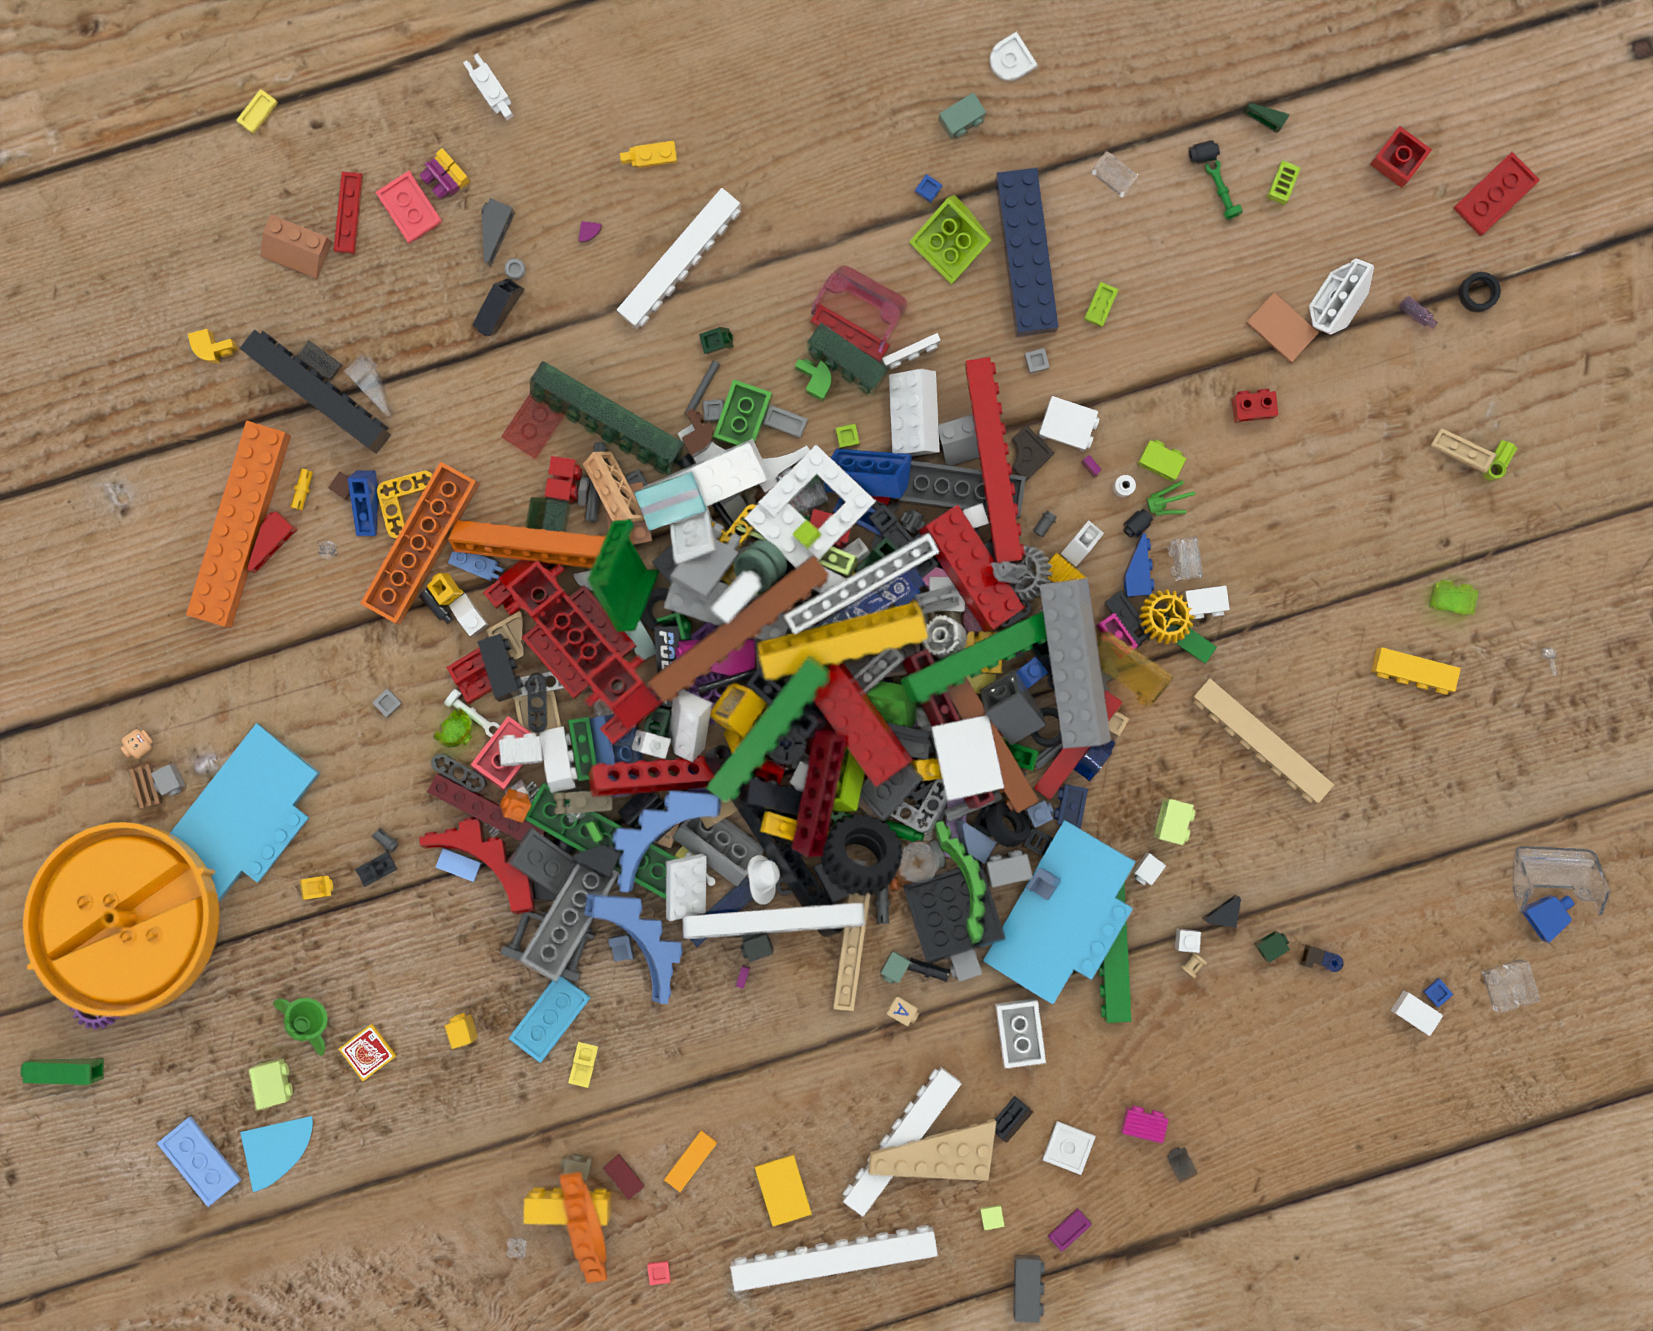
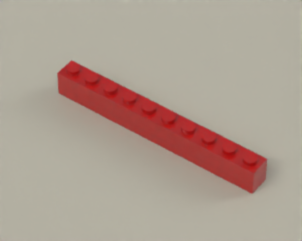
[965,357,1025,563]

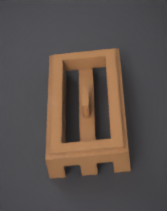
[129,764,162,809]

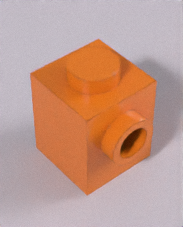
[500,788,531,823]

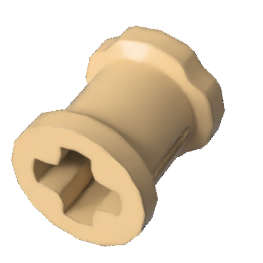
[1180,952,1208,979]

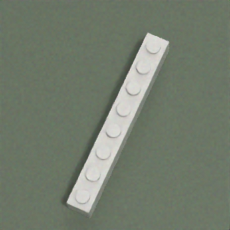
[617,188,741,329]
[783,534,939,634]
[842,1066,961,1216]

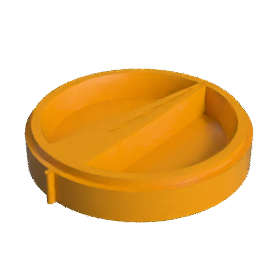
[23,822,219,1016]

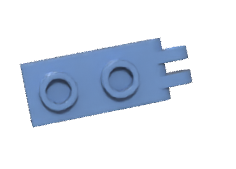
[448,550,505,581]

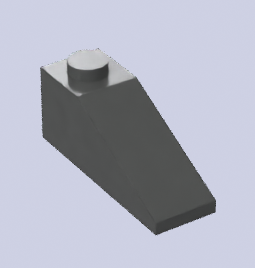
[481,198,515,267]

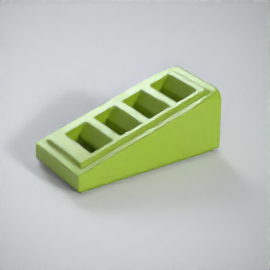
[1266,160,1301,205]

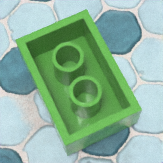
[713,379,772,447]

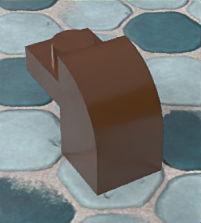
[681,408,713,458]

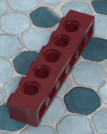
[792,730,847,857]
[427,774,547,841]

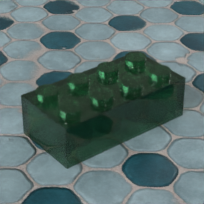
[807,323,888,395]

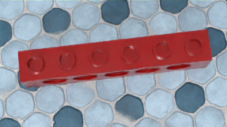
[589,756,715,797]

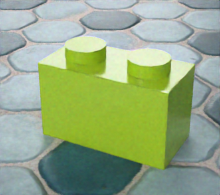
[1137,440,1187,482]

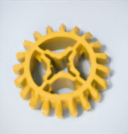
[1139,589,1195,645]

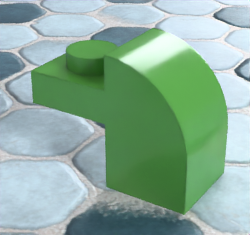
[795,358,831,402]

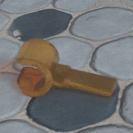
[890,877,916,889]

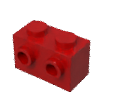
[1232,389,1279,423]

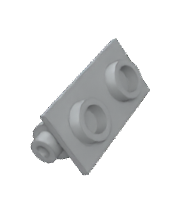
[991,561,1027,584]
[915,585,959,614]

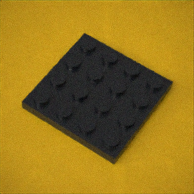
[903,862,1006,964]

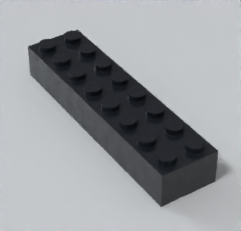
[239,329,391,454]

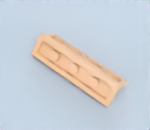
[583,451,644,522]

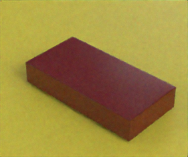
[603,1154,645,1200]

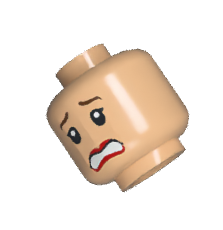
[121,729,153,759]

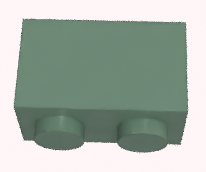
[938,92,986,139]

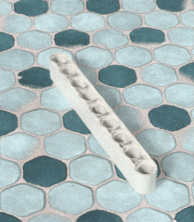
[683,903,865,939]

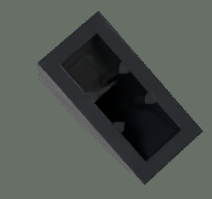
[472,279,525,336]

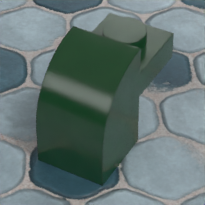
[854,537,899,573]

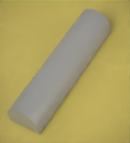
[854,648,906,693]

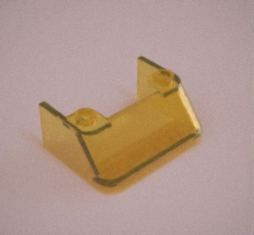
[1096,631,1174,706]

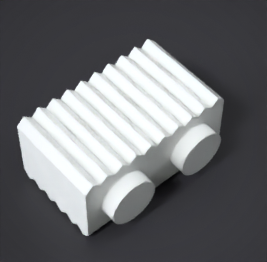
[499,733,543,767]

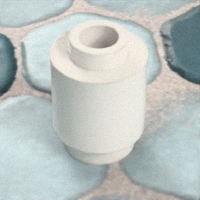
[1113,475,1136,498]

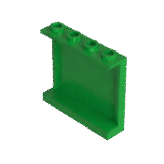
[587,519,660,632]

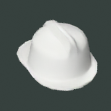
[747,855,780,904]

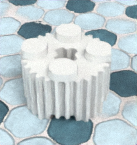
[922,615,968,659]

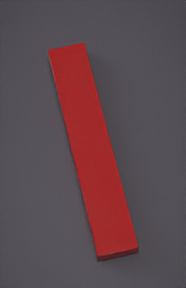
[1034,690,1123,800]

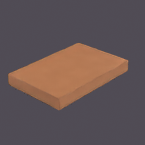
[1246,292,1319,363]

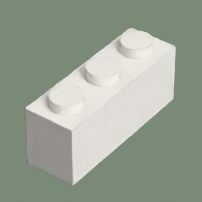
[540,726,578,793]

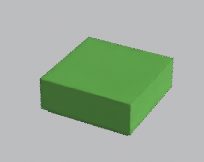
[586,820,604,842]

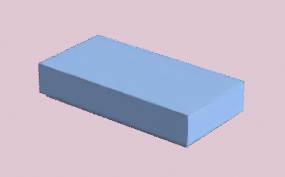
[436,848,482,882]

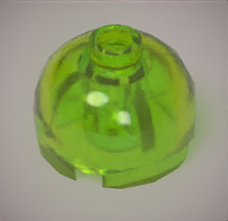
[433,707,473,748]

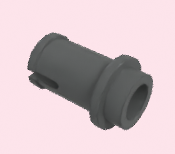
[1033,511,1057,537]
[372,827,399,853]

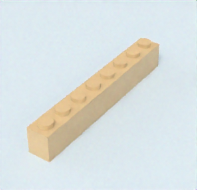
[1191,678,1334,804]

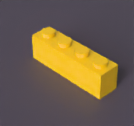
[1371,647,1461,695]

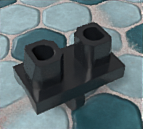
[355,851,398,887]

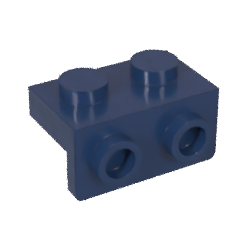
[1053,784,1088,829]

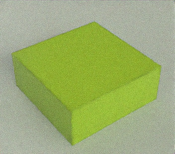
[836,424,860,449]
[792,520,822,549]

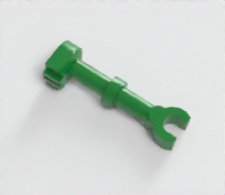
[1205,160,1243,220]

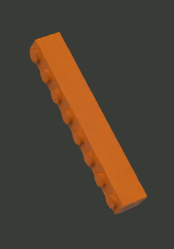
[448,520,606,568]

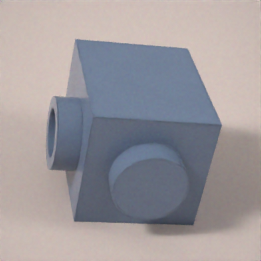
[1025,800,1054,828]

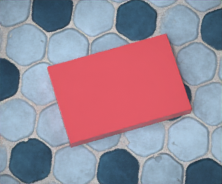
[375,171,443,244]

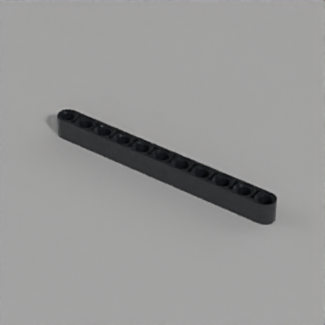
[705,745,843,937]

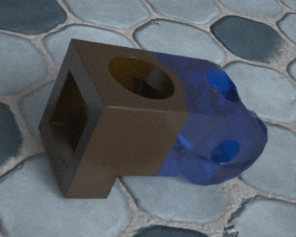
[1300,945,1344,972]

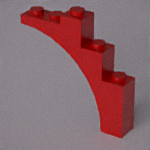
[419,817,535,915]

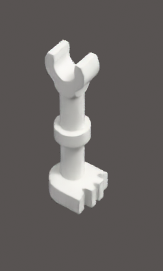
[444,689,500,737]

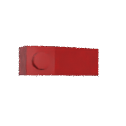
[247,511,297,573]

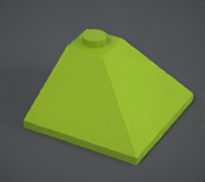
[909,195,992,284]

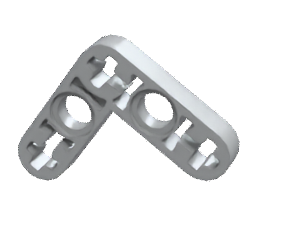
[890,779,948,833]

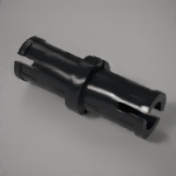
[907,957,950,982]

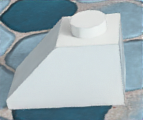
[1061,520,1104,567]
[449,593,490,637]

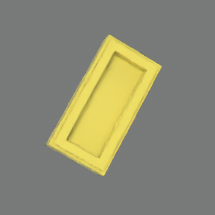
[236,89,278,134]

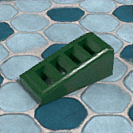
[1244,103,1289,133]

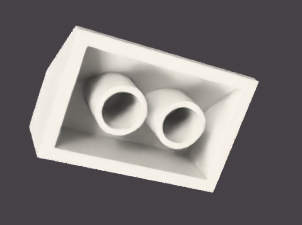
[668,689,712,762]

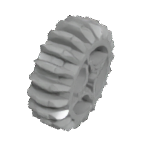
[1009,545,1053,601]

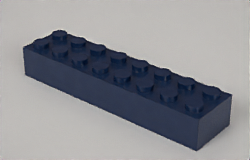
[995,168,1058,337]

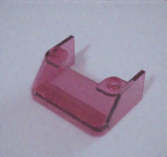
[811,265,907,353]

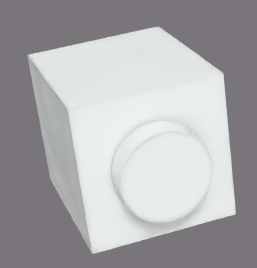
[1133,853,1166,886]
[1175,928,1201,953]

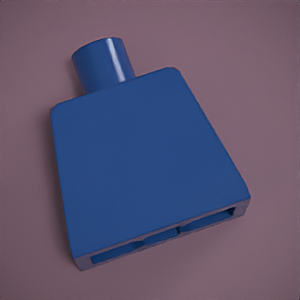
[1520,895,1575,943]

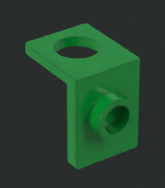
[657,612,692,641]

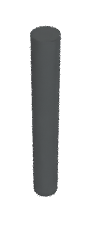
[684,360,720,415]

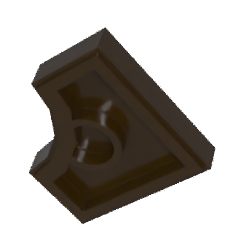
[1012,425,1055,482]

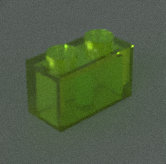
[1429,580,1479,616]

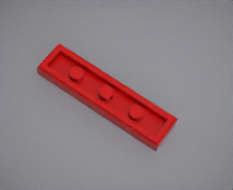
[333,172,363,254]
[810,304,890,363]

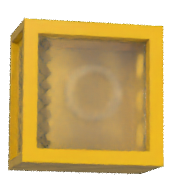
[710,683,767,737]

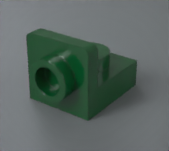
[699,327,734,354]

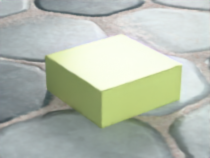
[980,1205,1005,1230]

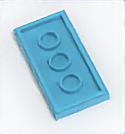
[508,976,591,1063]

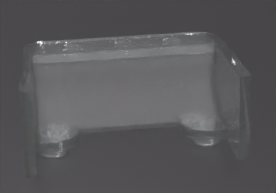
[1513,846,1611,915]

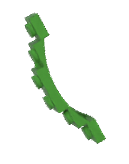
[934,821,986,944]

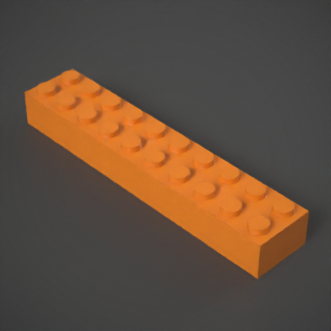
[186,421,291,628]

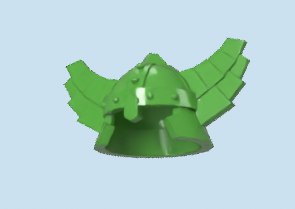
[273,998,328,1056]

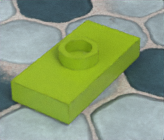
[1084,282,1119,327]

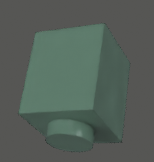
[880,950,911,984]

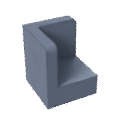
[1026,868,1061,900]
[608,934,635,961]

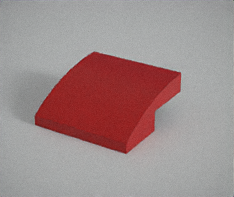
[446,648,492,704]

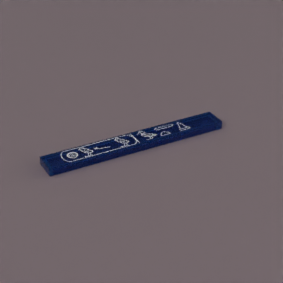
[810,566,926,629]

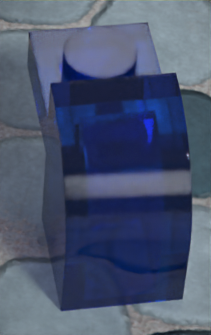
[1073,740,1116,781]

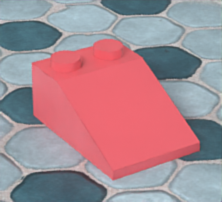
[471,716,531,791]

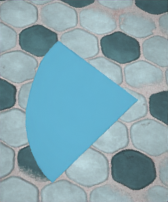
[240,1116,313,1192]

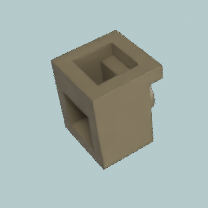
[561,1154,593,1180]

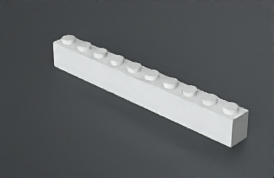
[730,1225,938,1291]

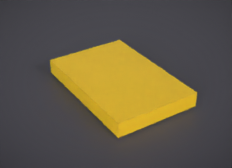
[755,1154,812,1226]

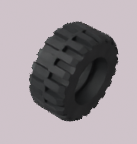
[820,814,903,896]

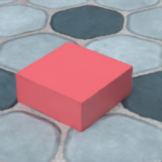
[647,1261,671,1285]

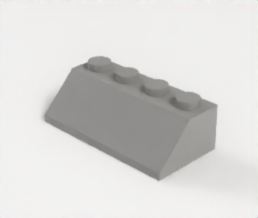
[672,817,765,887]

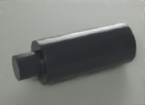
[418,588,454,625]

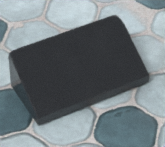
[995,1096,1033,1143]

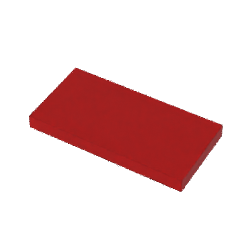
[1453,152,1540,237]

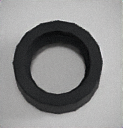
[1458,272,1501,313]
[1031,707,1062,748]

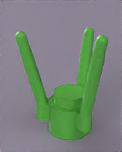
[1147,481,1196,516]

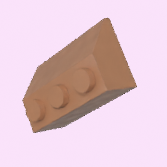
[260,215,332,279]

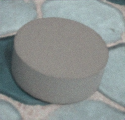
[505,259,526,280]

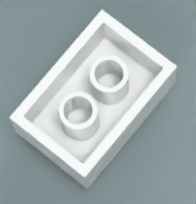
[995,998,1046,1068]

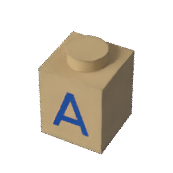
[886,994,919,1026]

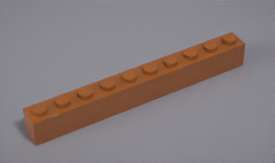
[648,555,830,702]

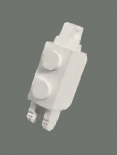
[463,54,513,120]

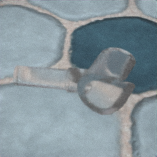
[1541,648,1558,675]

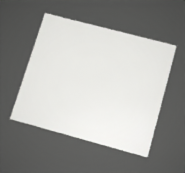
[932,715,1004,800]

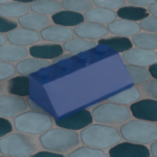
[823,449,912,498]

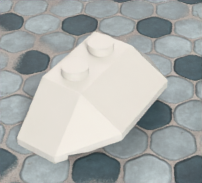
[1309,258,1374,335]

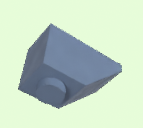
[956,819,997,864]

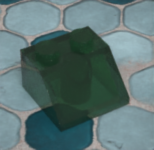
[525,497,571,532]

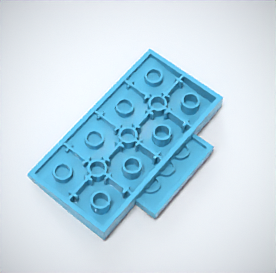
[170,723,321,902]
[983,820,1136,1004]

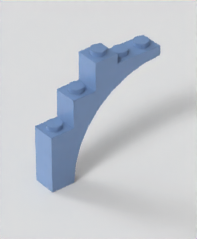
[613,791,721,892]
[585,894,683,1004]

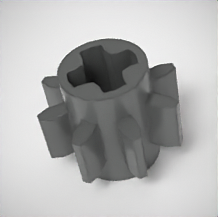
[900,510,925,534]

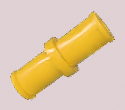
[290,468,314,511]

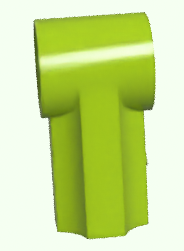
[1482,440,1517,481]

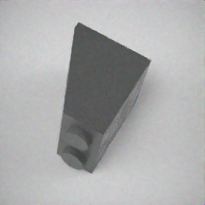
[980,669,1046,745]

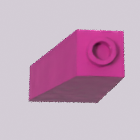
[676,637,755,680]

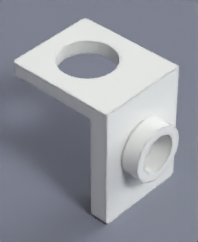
[631,730,671,759]

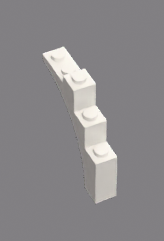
[678,424,810,495]

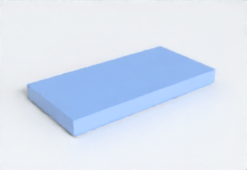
[157,1116,242,1207]

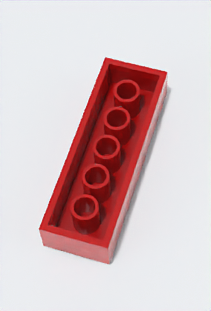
[919,505,1024,633]
[813,661,914,787]

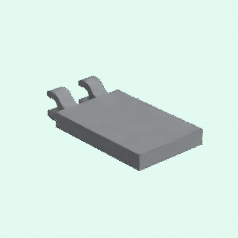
[670,523,741,600]

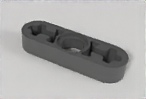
[431,754,486,792]

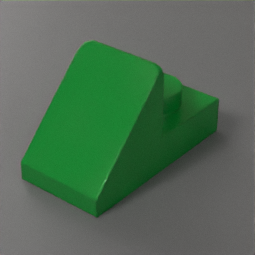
[1004,740,1039,771]

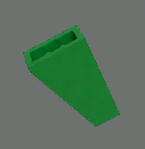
[20,1058,104,1085]

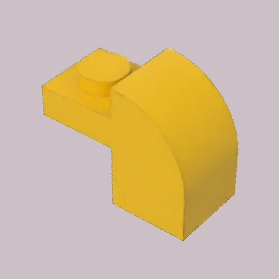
[188,329,238,364]

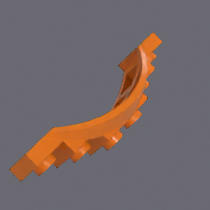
[560,1172,608,1283]

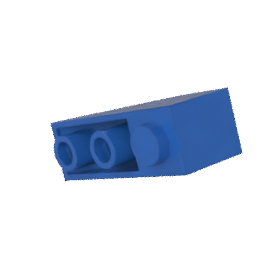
[1123,534,1155,598]

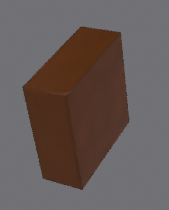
[328,471,350,500]

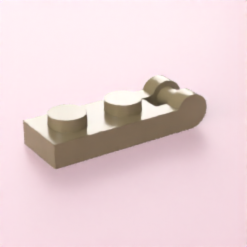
[554,791,613,814]

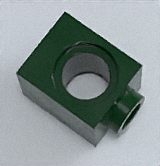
[1254,931,1290,963]

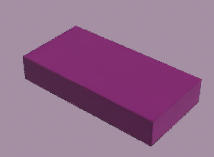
[1047,1208,1092,1252]

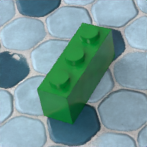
[568,717,596,781]

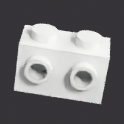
[1183,586,1230,619]

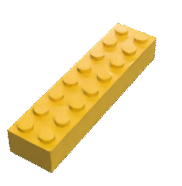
[757,602,928,680]

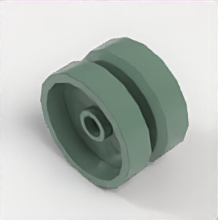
[733,540,787,593]

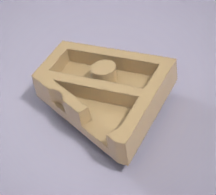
[486,611,525,661]

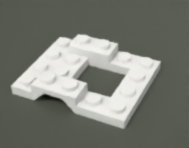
[745,445,875,568]

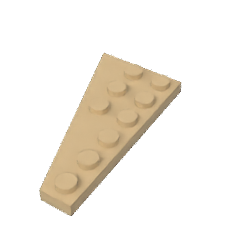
[868,1119,996,1181]

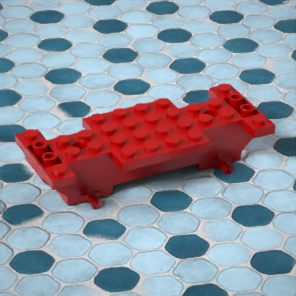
[483,560,664,745]

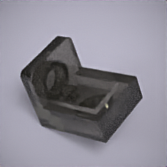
[1167,1147,1198,1183]

